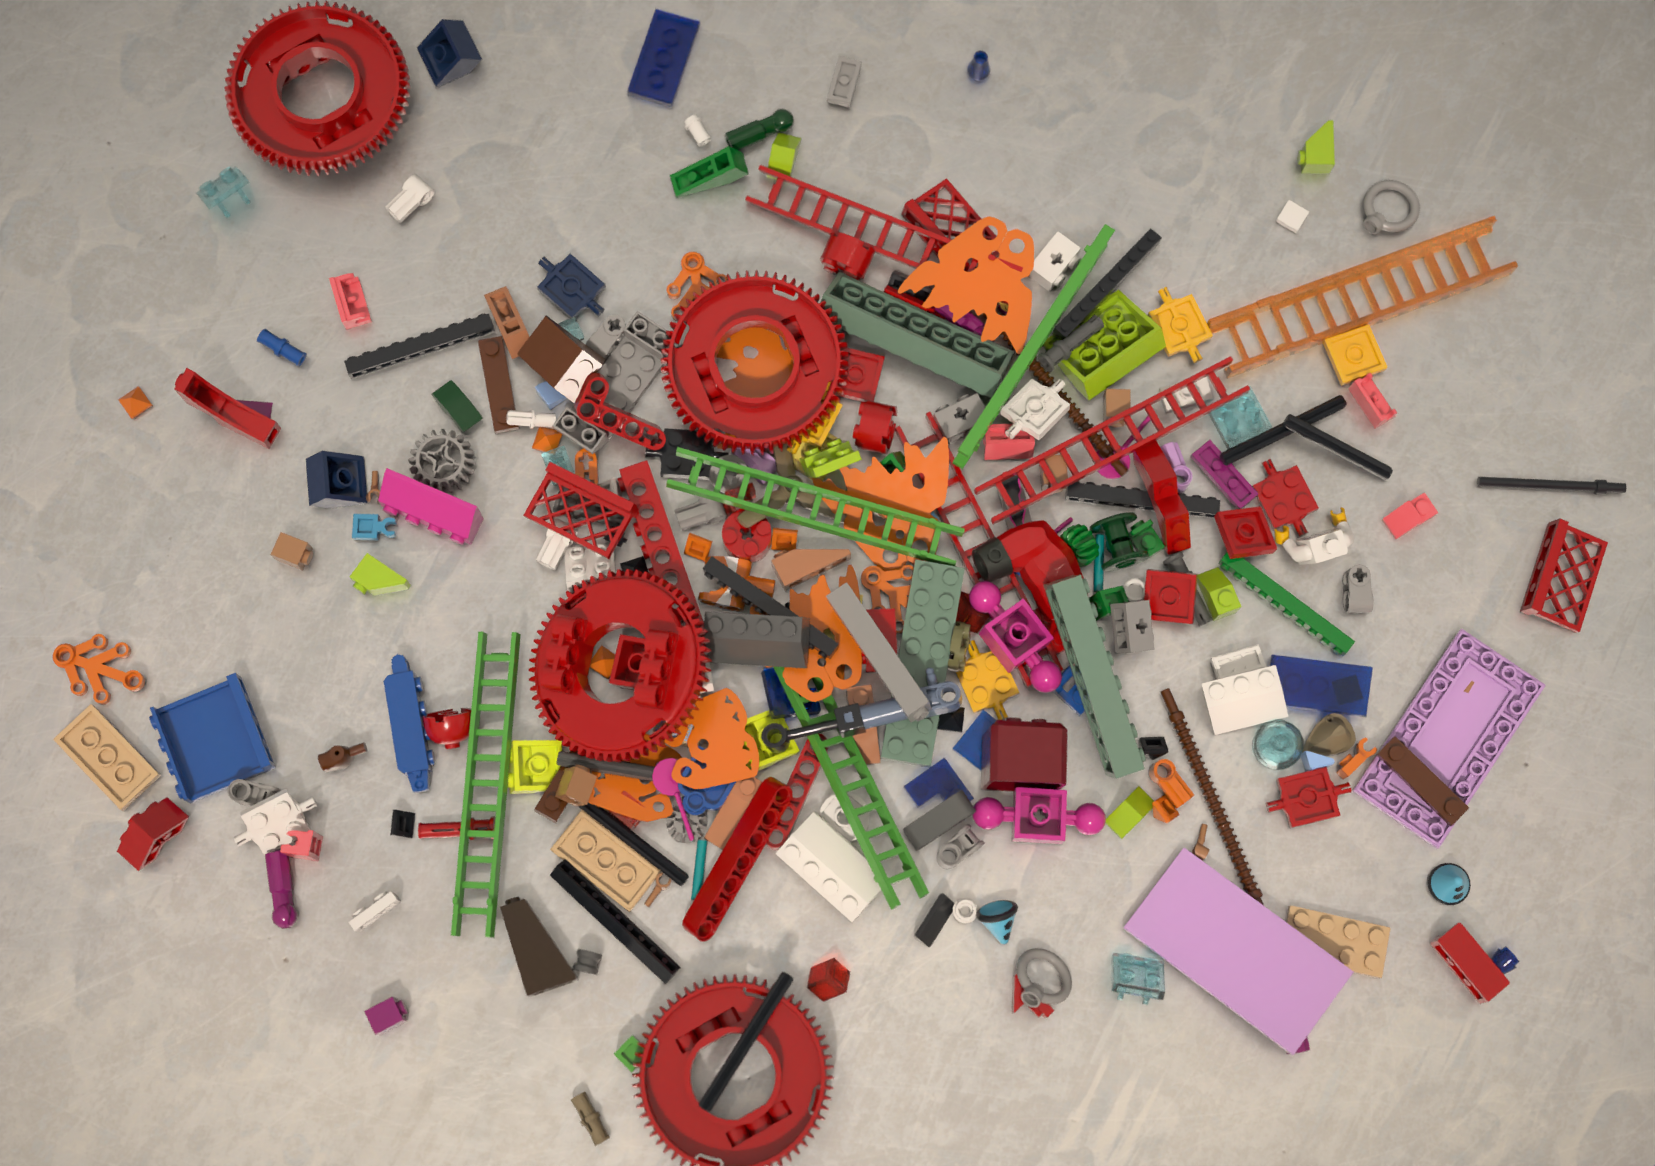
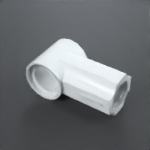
[385,174,435,223]
[536,518,578,570]

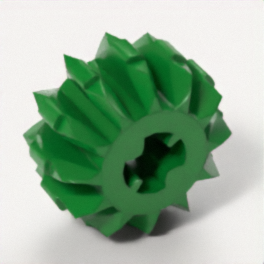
[1060,524,1099,567]

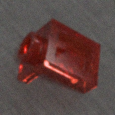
[723,482,756,514]

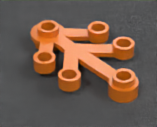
[667,252,727,321]
[861,565,914,635]
[53,634,145,705]

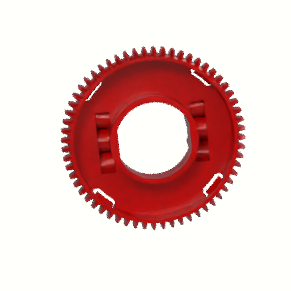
[224,1,411,176]
[660,270,849,456]
[528,569,712,762]
[632,974,834,1166]

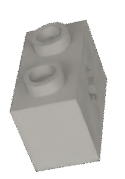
[933,393,985,444]
[1110,600,1155,654]

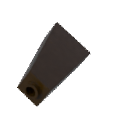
[500,897,579,997]

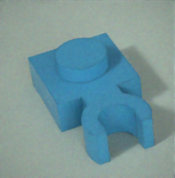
[352,514,397,541]

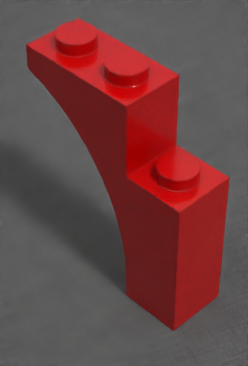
[174,368,281,449]
[1133,441,1191,555]

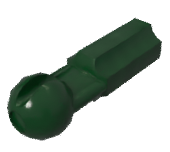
[724,109,794,151]

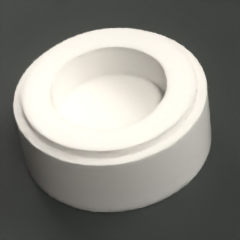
[1123,578,1146,602]

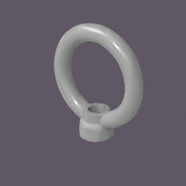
[1363,180,1420,235]
[1017,948,1072,1008]

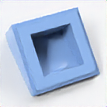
[535,381,567,410]
[1300,751,1335,772]

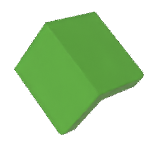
[614,1035,644,1073]

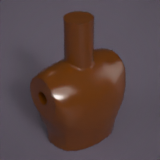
[318,742,368,772]

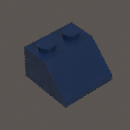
[417,19,482,87]
[306,451,368,508]

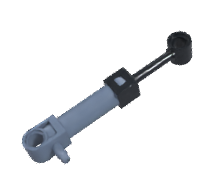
[762,668,962,753]

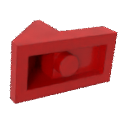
[1012,974,1055,1019]

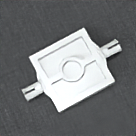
[1001,379,1070,440]
[234,788,317,855]

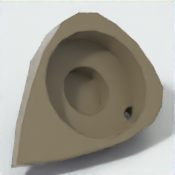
[1301,713,1356,756]

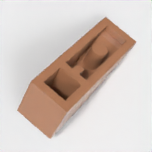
[484,286,529,359]
[771,549,851,591]
[846,685,881,765]
[704,777,762,850]

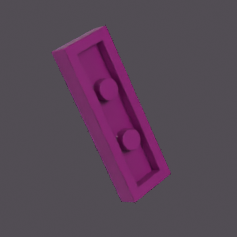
[1190,440,1258,509]

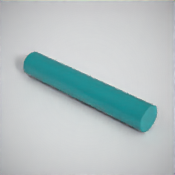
[1093,534,1105,592]
[691,840,707,900]

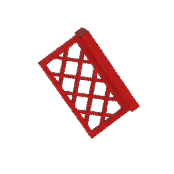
[901,178,1000,272]
[523,462,639,559]
[1520,518,1608,633]

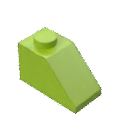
[1297,120,1335,174]
[349,553,411,596]
[1197,567,1242,621]

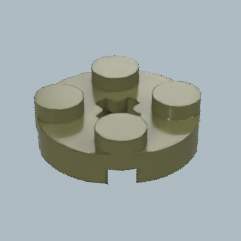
[948,621,971,672]

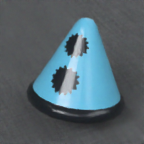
[1428,863,1471,905]
[976,900,1018,945]

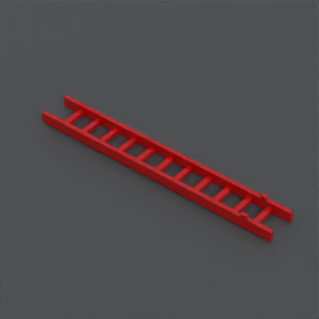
[745,165,1023,305]
[974,356,1250,525]
[895,412,1063,688]

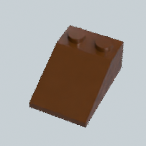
[517,315,605,403]

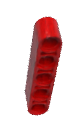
[766,733,829,851]

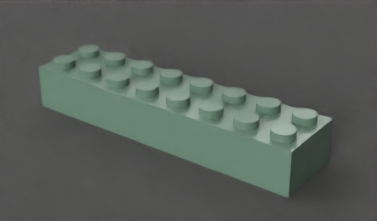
[821,272,1014,398]
[880,559,965,768]
[1043,575,1146,779]

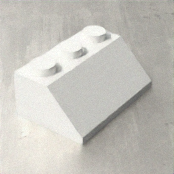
[1202,665,1288,735]

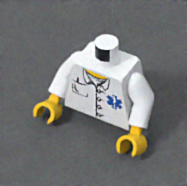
[1274,507,1354,565]

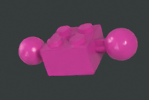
[969,581,1062,693]
[972,787,1106,844]

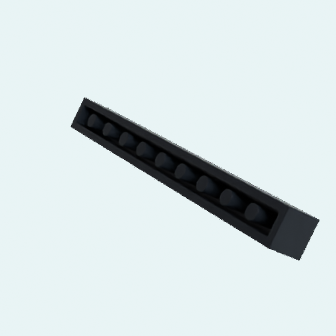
[1052,228,1162,341]
[344,313,495,379]
[1065,481,1221,518]
[703,556,839,659]
[550,859,681,984]

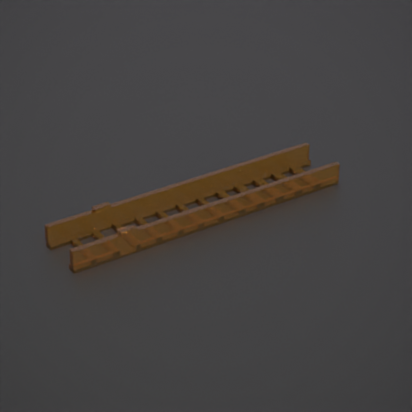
[1207,216,1518,379]

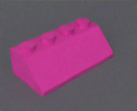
[378,468,484,545]

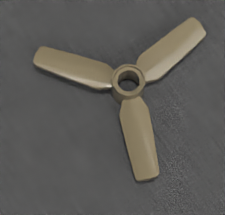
[737,443,847,528]

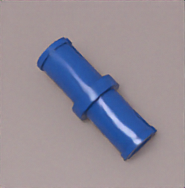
[257,329,307,367]

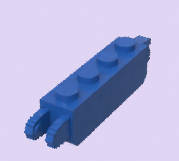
[384,654,435,793]

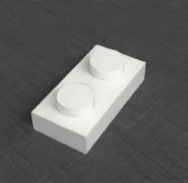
[349,891,401,932]

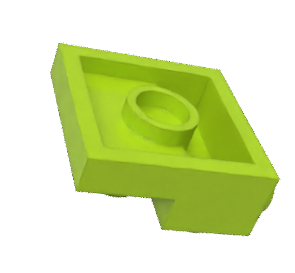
[799,438,862,478]

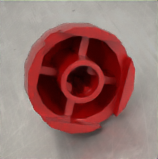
[423,708,471,749]

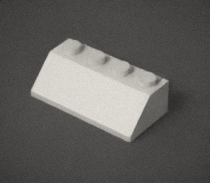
[776,811,889,922]

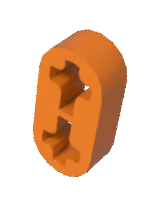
[575,449,599,486]

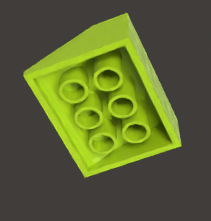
[1043,289,1166,400]

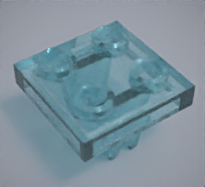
[196,166,250,218]
[1208,386,1273,450]
[1111,952,1165,1005]

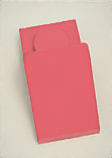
[1382,492,1438,539]

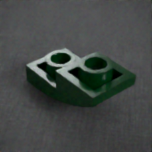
[431,380,483,433]

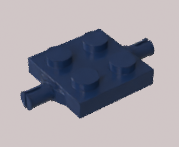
[537,253,606,320]

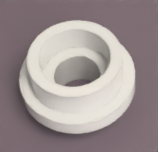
[953,898,978,924]

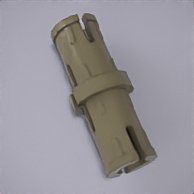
[571,1092,610,1146]

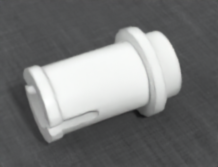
[684,115,711,147]

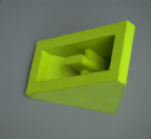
[766,132,801,179]
[1105,786,1154,839]

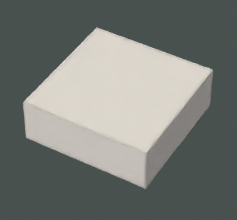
[1276,200,1309,233]

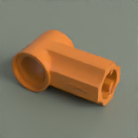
[1148,759,1194,809]

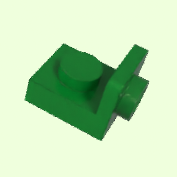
[1129,519,1165,560]
[1089,585,1129,621]

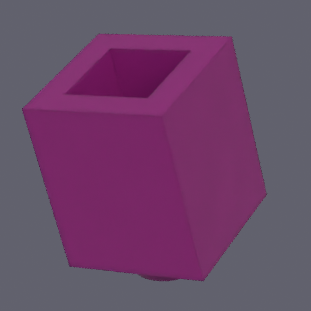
[364,997,408,1035]

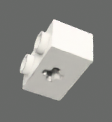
[1029,231,1081,292]

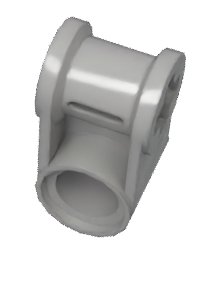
[586,315,626,363]
[1342,564,1374,613]
[227,779,281,807]
[937,824,985,869]

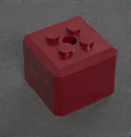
[981,718,1067,792]

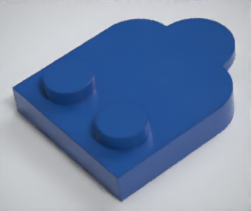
[678,745,737,816]

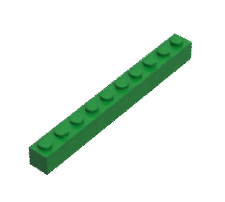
[1218,552,1355,656]

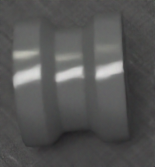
[572,949,602,975]

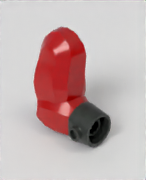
[972,520,1088,620]

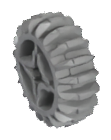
[408,429,476,493]

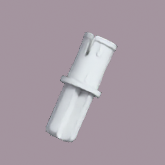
[506,409,556,429]

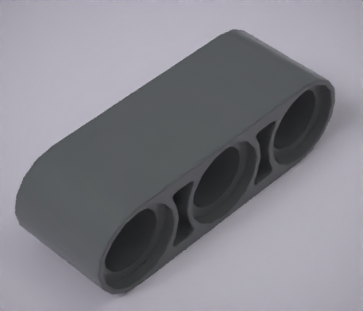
[903,790,976,851]

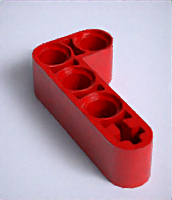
[574,373,666,450]

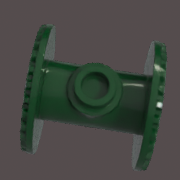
[1090,512,1149,572]

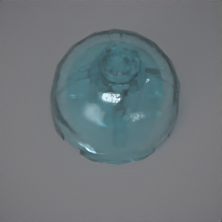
[1252,720,1304,770]

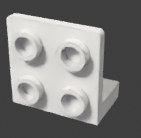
[564,542,616,593]

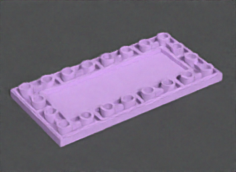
[1352,628,1546,849]
[1123,848,1353,1056]

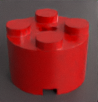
[820,232,875,281]
[853,401,898,454]
[722,509,772,562]

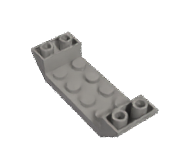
[552,311,670,454]

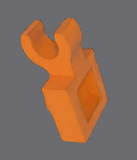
[1336,737,1377,779]

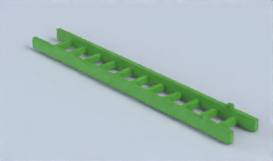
[952,224,1115,469]
[666,447,965,566]
[451,632,521,938]
[773,667,929,910]

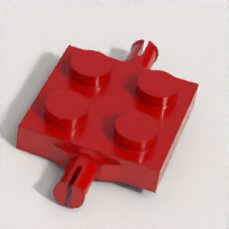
[1252,459,1319,537]
[1266,767,1352,828]

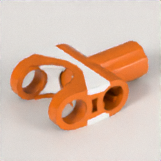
[698,556,776,612]

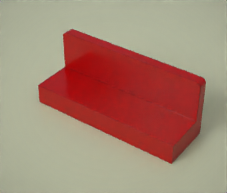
[1430,922,1510,1004]

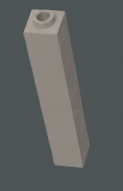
[826,582,932,723]

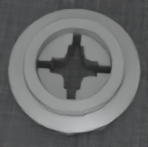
[710,455,747,494]
[667,805,707,843]

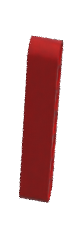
[682,777,793,942]

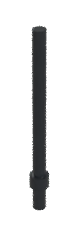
[1477,477,1627,494]

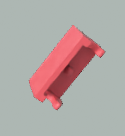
[329,273,372,330]
[1349,372,1397,429]
[983,424,1035,460]
[280,830,323,861]

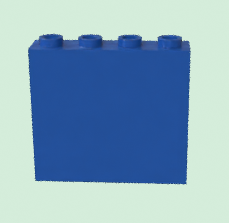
[149,673,276,803]

